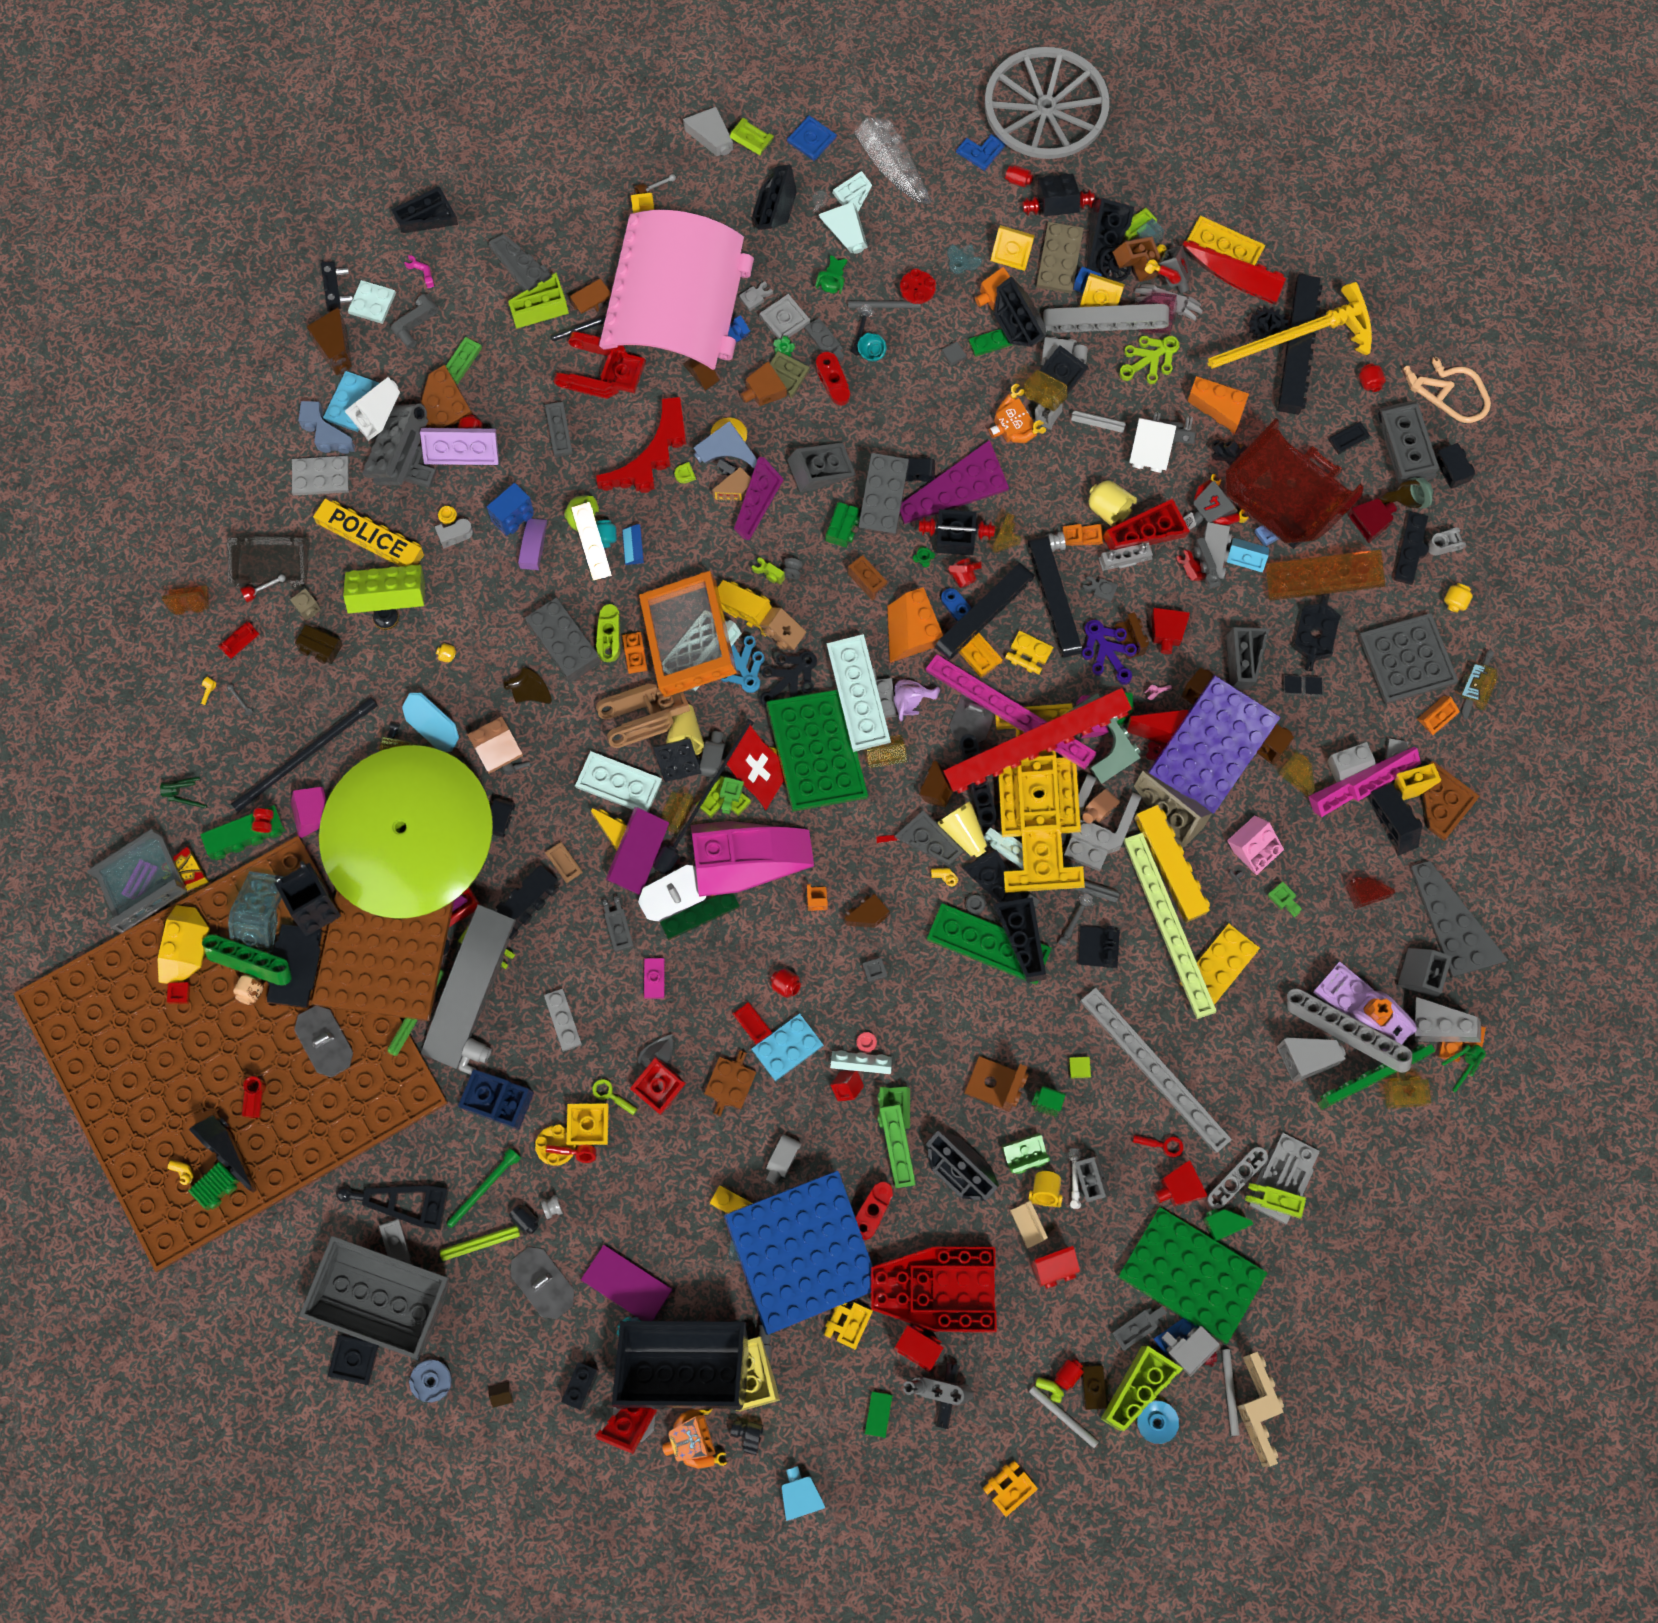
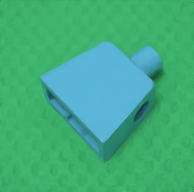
[781,1466,825,1521]

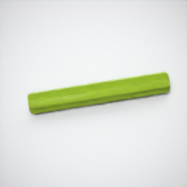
[440,1226,520,1261]

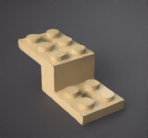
[1237,1352,1284,1467]

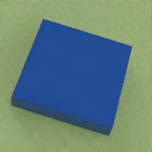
[787,115,837,161]

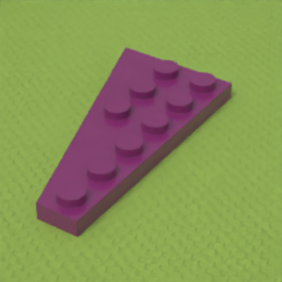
[900,440,1009,524]

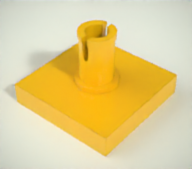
[991,225,1035,271]
[1079,273,1125,307]

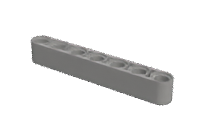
[1043,304,1169,333]
[1287,989,1412,1073]

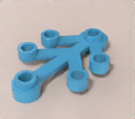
[720,636,765,693]

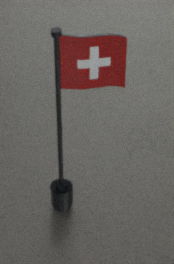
[653,719,784,875]

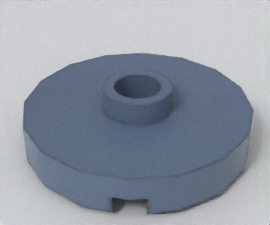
[409,1360,452,1403]

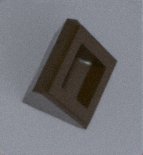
[488,1382,514,1408]

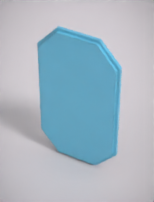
[402,693,459,752]

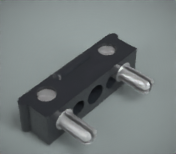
[321,261,353,312]

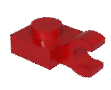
[1176,550,1206,581]

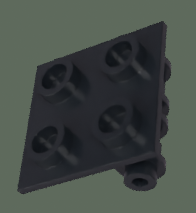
[653,738,702,782]
[1078,926,1120,968]

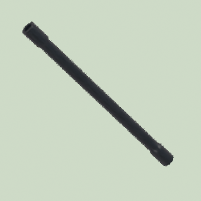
[231,697,378,813]

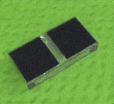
[1283,675,1323,697]

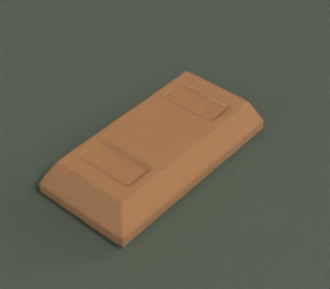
[545,842,583,883]

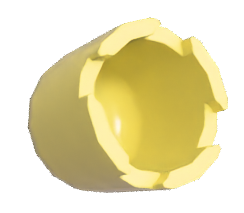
[1089,480,1137,527]

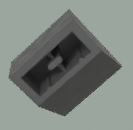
[1397,948,1452,998]

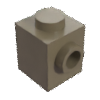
[290,589,321,621]

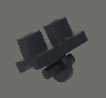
[1211,439,1247,466]

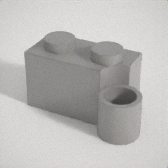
[1041,337,1088,365]

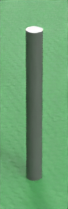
[848,301,921,308]

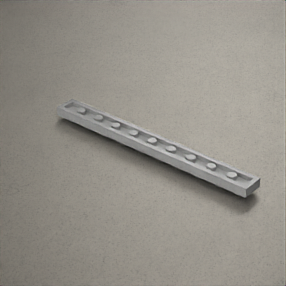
[1080,988,1232,1154]

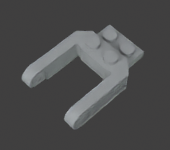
[1064,774,1142,872]

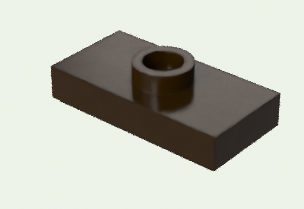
[1082,1366,1107,1410]

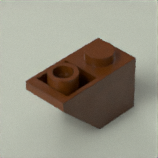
[919,761,953,807]
[844,894,890,928]

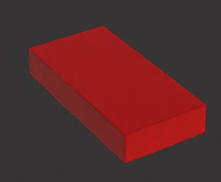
[733,1002,772,1045]

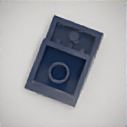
[458,1069,534,1130]

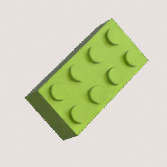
[343,565,425,614]

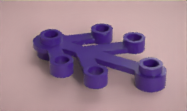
[1082,620,1137,685]

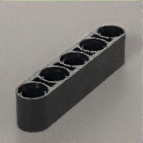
[959,734,996,828]

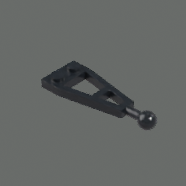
[336,1186,449,1230]

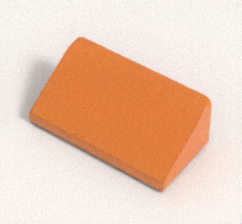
[1417,696,1460,735]

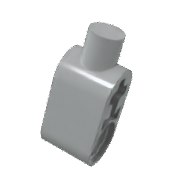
[766,1134,802,1185]

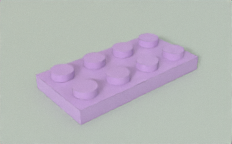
[420,428,499,465]

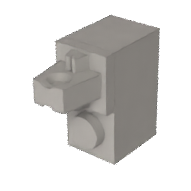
[1162,1326,1220,1377]

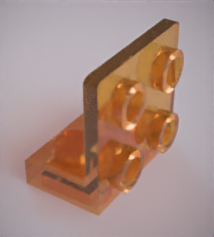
[162,586,209,615]

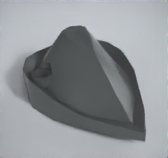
[638,1034,673,1070]

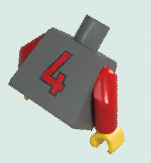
[1145,244,1191,293]
[1193,474,1249,526]

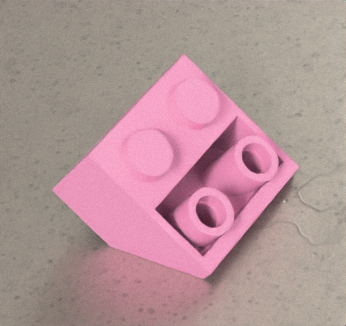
[1227,815,1284,875]

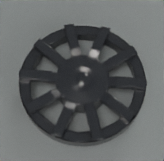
[1099,248,1132,282]

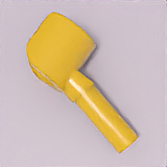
[201,677,216,705]

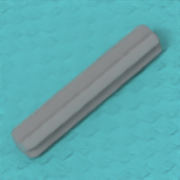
[1071,410,1126,432]

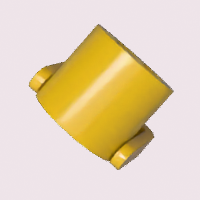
[1029,1171,1062,1208]

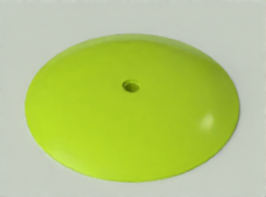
[319,745,493,919]

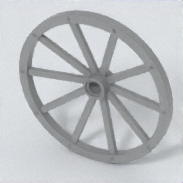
[985,47,1109,159]

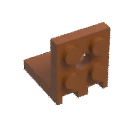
[964,1056,1029,1112]

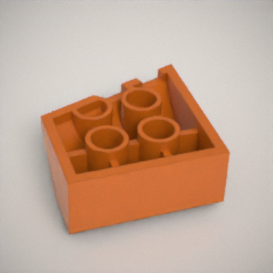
[887,587,943,663]

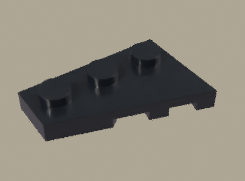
[962,850,1023,903]

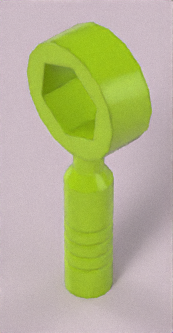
[593,1079,638,1115]

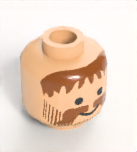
[233,975,264,1005]

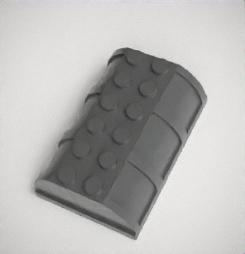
[299,1236,449,1360]

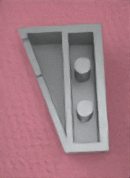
[1415,997,1481,1042]

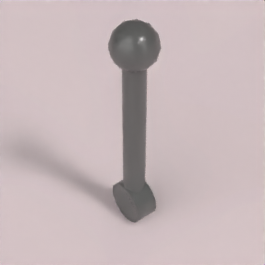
[227,684,253,716]

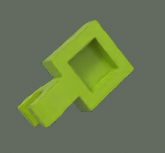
[752,558,785,585]

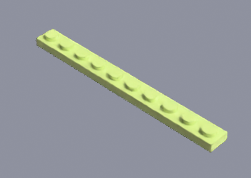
[1123,833,1216,1019]

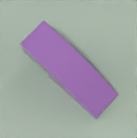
[518,519,547,570]

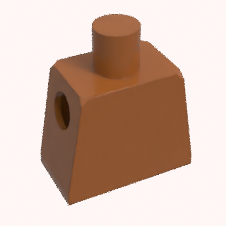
[740,362,787,406]

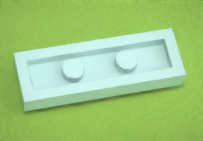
[830,1050,892,1074]

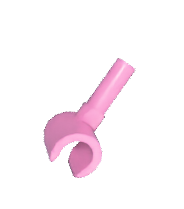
[1145,685,1172,700]

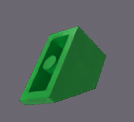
[1203,1209,1253,1241]

